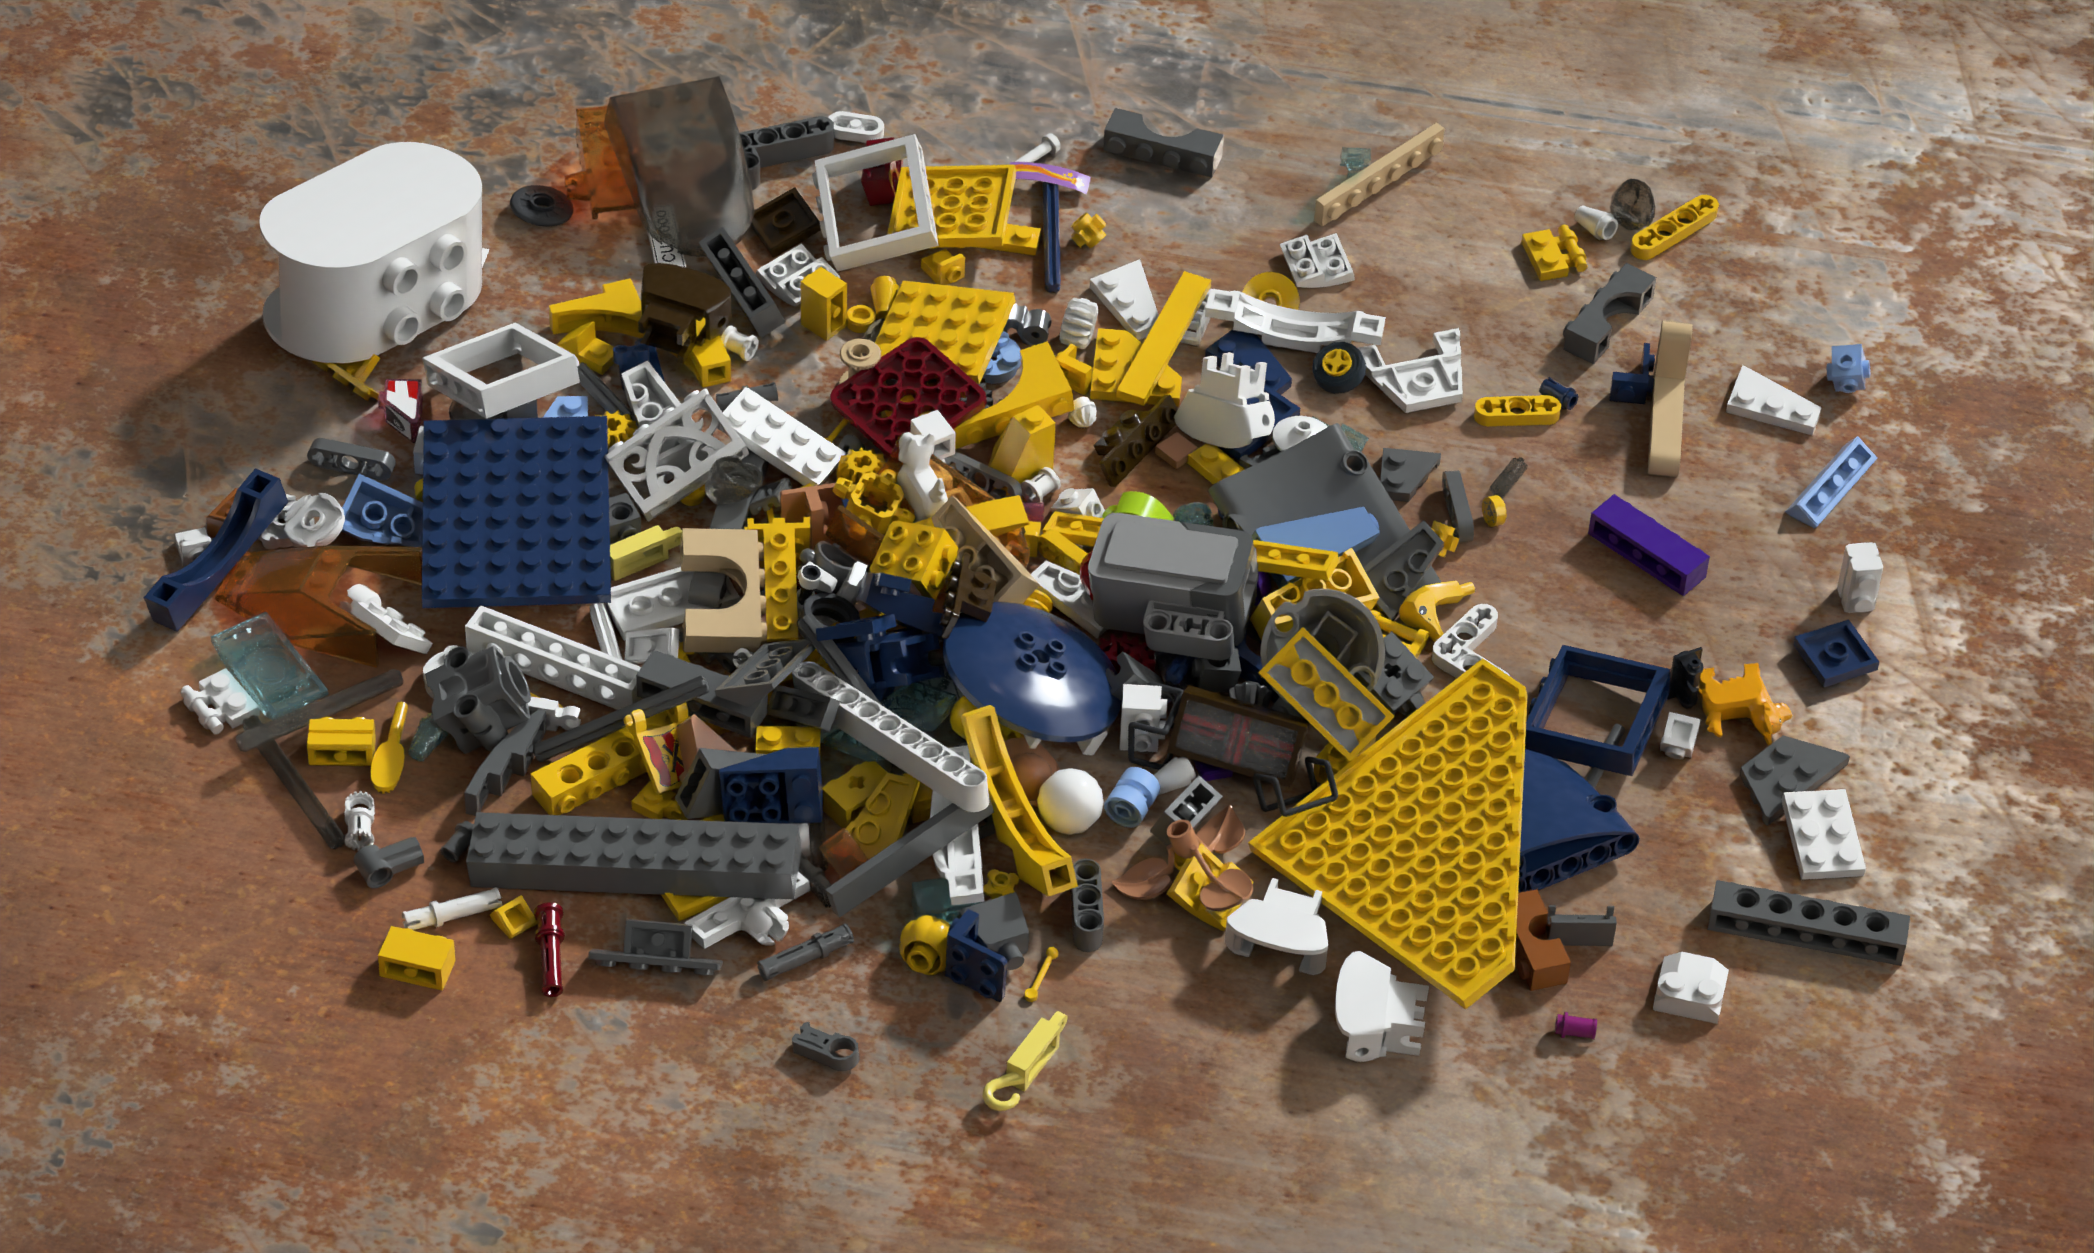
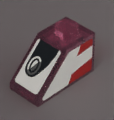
[378,379,423,443]

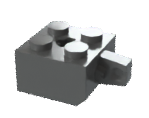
[1353,631,1434,716]

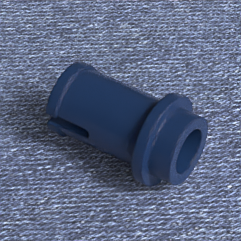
[1539,377,1579,410]

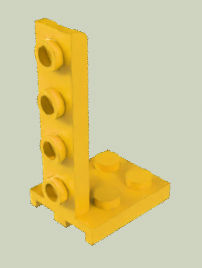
[747,517,810,642]

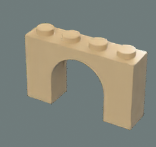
[680,528,767,653]

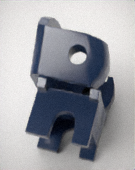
[835,628,945,691]

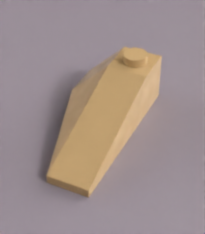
[931,496,1040,604]

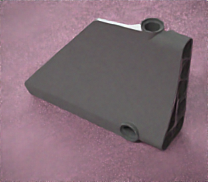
[1208,423,1441,591]

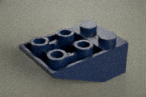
[719,747,824,824]

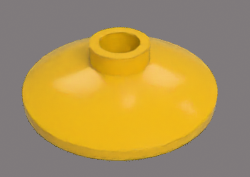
[1242,272,1300,310]

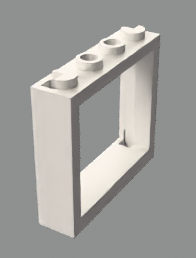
[812,134,939,272]
[422,323,580,419]

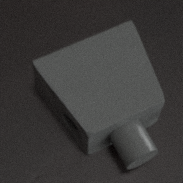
[958,892,1029,970]

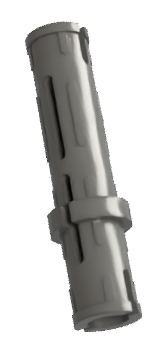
[757,923,854,981]

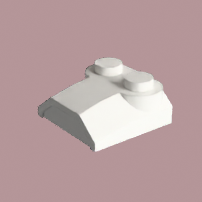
[1653,952,1729,1024]

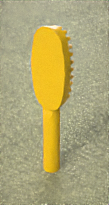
[371,702,408,794]

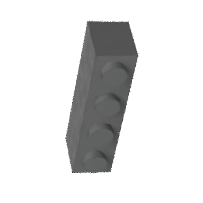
[698,227,786,338]
[636,650,768,738]

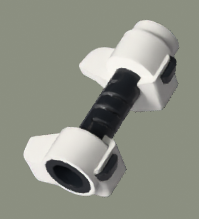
[796,561,837,619]

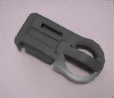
[792,1022,860,1071]

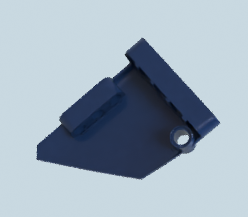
[1518,749,1640,893]

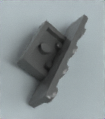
[588,919,723,975]

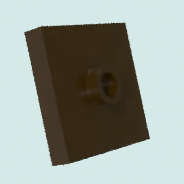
[745,187,821,258]

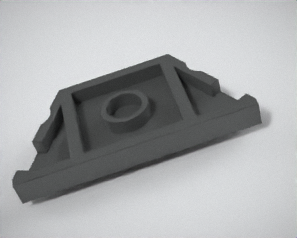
[1740,735,1850,826]

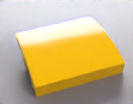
[1167,843,1253,931]

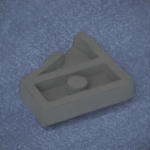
[1380,448,1441,502]

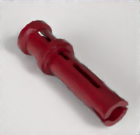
[534,902,565,997]

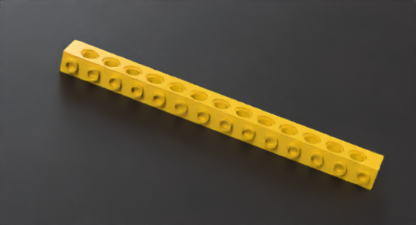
[531,592,906,815]

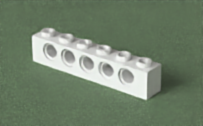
[465,606,643,710]

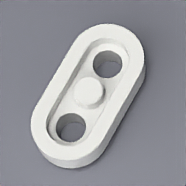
[828,111,884,143]

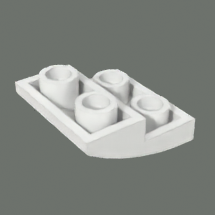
[1280,233,1355,288]
[756,244,840,306]

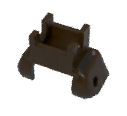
[638,263,732,364]

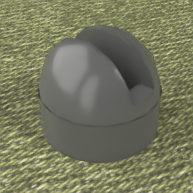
[838,435,865,455]

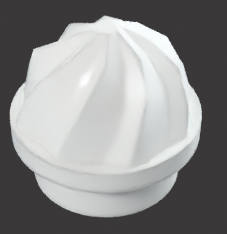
[1068,397,1096,428]

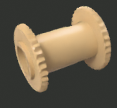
[839,339,881,384]

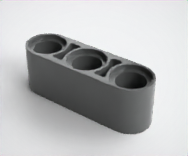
[1070,858,1104,952]

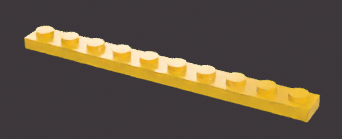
[1043,511,1339,581]

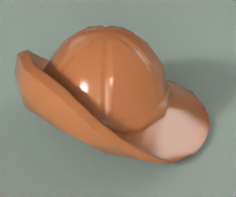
[1005,737,1060,808]

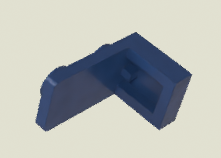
[1609,343,1655,404]

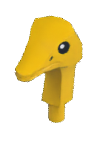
[1399,581,1475,642]

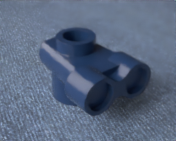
[613,343,649,391]

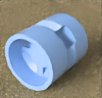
[1104,767,1160,828]

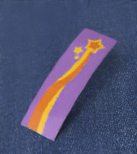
[1009,162,1091,194]

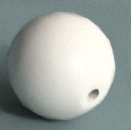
[1037,768,1104,835]

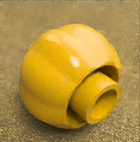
[899,915,951,975]

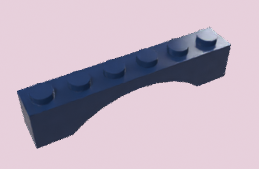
[143,468,289,632]

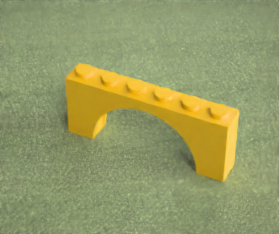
[881,341,1075,449]

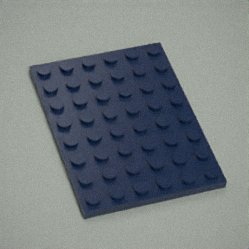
[422,416,611,608]

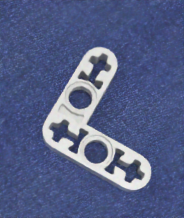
[1432,604,1510,678]

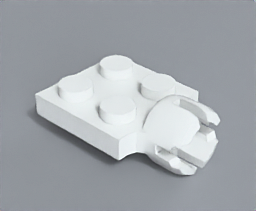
[340,584,433,654]

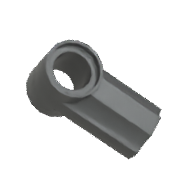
[353,837,424,888]

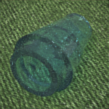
[408,713,448,762]

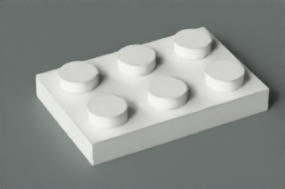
[1781,789,1866,880]

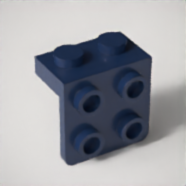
[945,909,1008,1002]

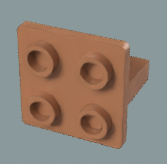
[780,483,842,550]

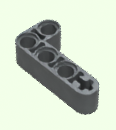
[726,116,834,191]

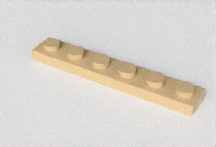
[1314,123,1445,226]

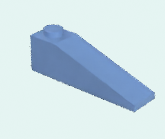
[342,474,423,548]

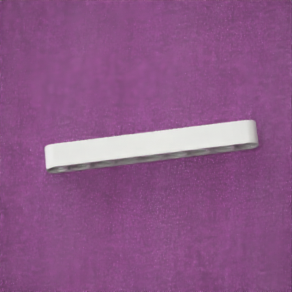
[792,661,989,812]

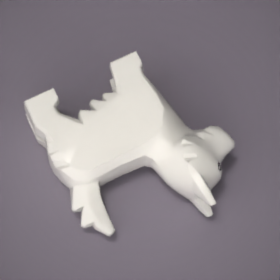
[896,432,948,523]

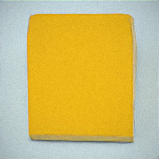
[490,895,538,939]

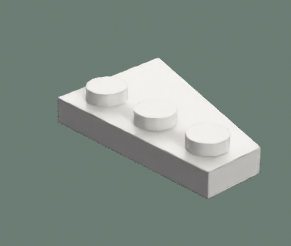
[1090,259,1159,340]
[1726,365,1821,436]
[1031,560,1108,639]

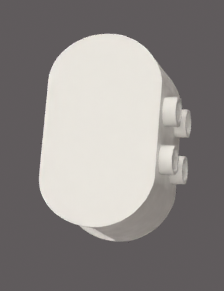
[260,142,482,363]

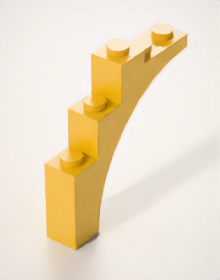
[549,278,731,388]
[961,705,1078,897]

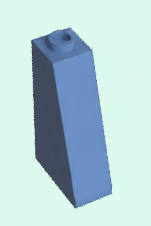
[1252,507,1380,589]

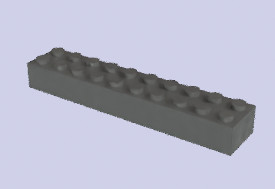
[466,812,801,900]

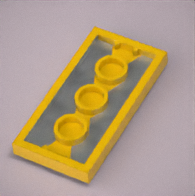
[1258,627,1395,762]

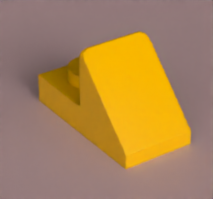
[556,321,614,375]

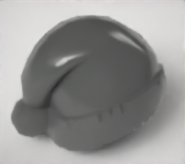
[799,541,859,594]

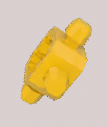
[832,469,916,539]

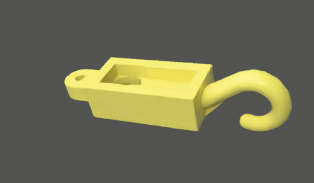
[610,525,682,581]
[982,1011,1068,1111]

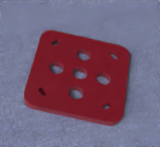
[830,337,987,461]

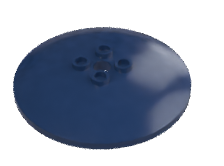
[943,602,1122,742]

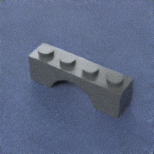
[1103,108,1224,178]
[1563,263,1657,364]

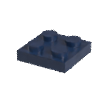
[1793,619,1879,688]

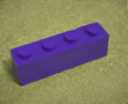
[1588,494,1710,596]

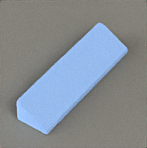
[1785,436,1877,528]

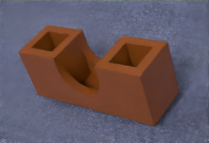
[1515,889,1571,991]

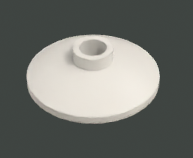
[1272,416,1327,452]

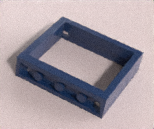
[1525,645,1671,776]

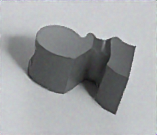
[1003,304,1052,345]

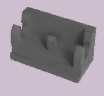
[1106,652,1173,704]
[1546,905,1617,946]

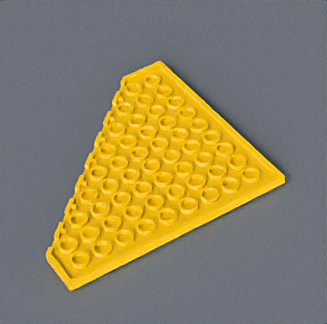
[1248,658,1527,1009]

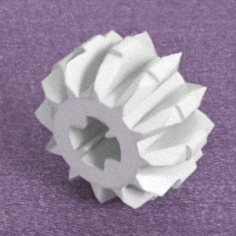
[1060,298,1098,349]

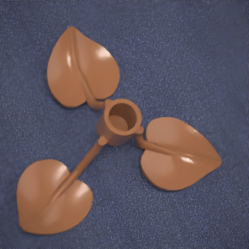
[1112,805,1253,911]

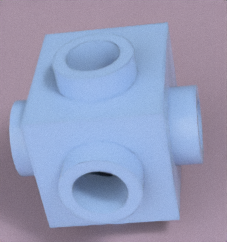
[1827,344,1871,393]

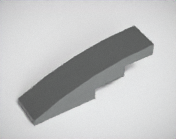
[464,708,547,816]

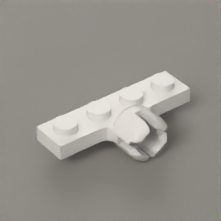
[684,872,810,949]

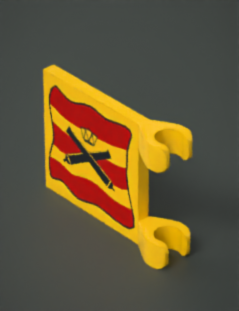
[623,702,689,795]

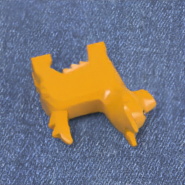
[1698,663,1793,746]

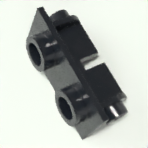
[1667,647,1704,709]

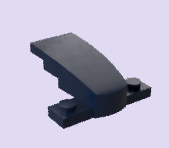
[856,572,944,641]

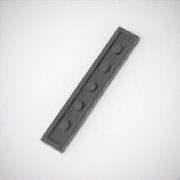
[825,797,994,918]

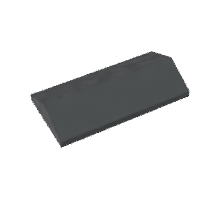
[715,638,815,707]

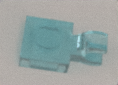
[1340,147,1371,179]

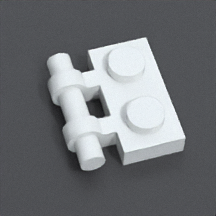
[180,668,260,734]

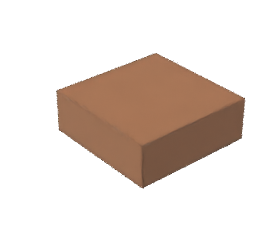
[1155,432,1198,469]

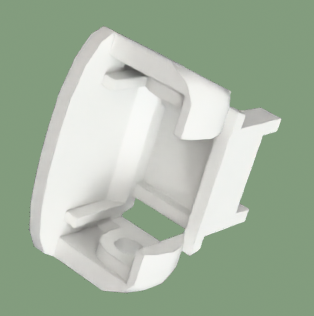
[1174,352,1275,448]
[1225,878,1328,975]
[1335,951,1429,1062]

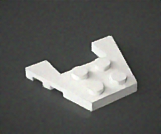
[1358,328,1463,413]

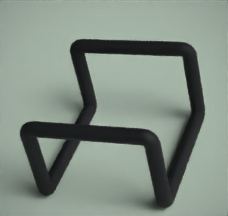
[1128,682,1183,770]
[1253,756,1338,817]

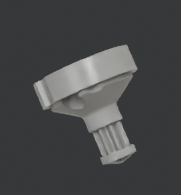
[1261,589,1385,705]

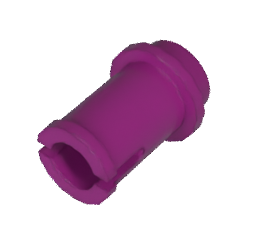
[1555,1012,1597,1040]

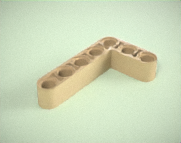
[1647,321,1692,477]

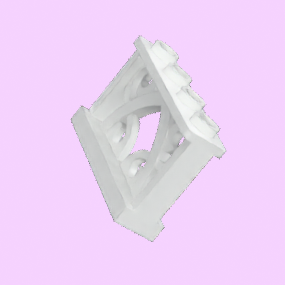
[604,389,749,522]

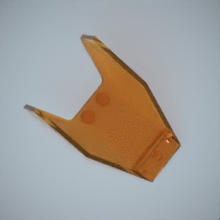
[215,546,422,668]

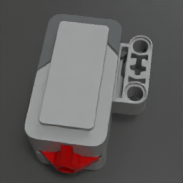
[1080,513,1258,660]

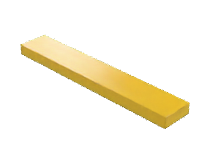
[1116,271,1211,406]

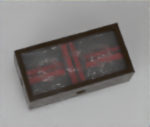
[1167,685,1310,787]

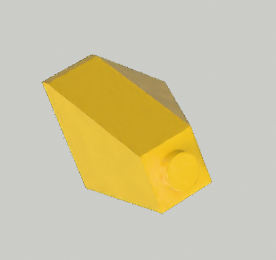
[989,405,1056,496]

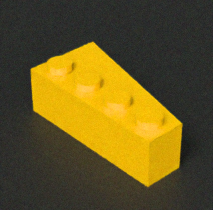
[1250,548,1379,641]

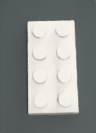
[717,387,846,486]
[605,567,740,641]

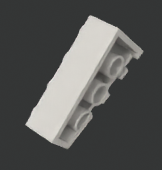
[622,361,708,483]

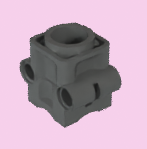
[425,645,531,754]

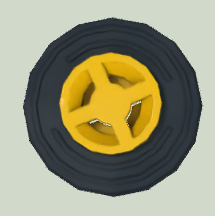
[1312,342,1366,394]

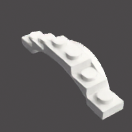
[1205,289,1386,353]
[930,745,984,906]

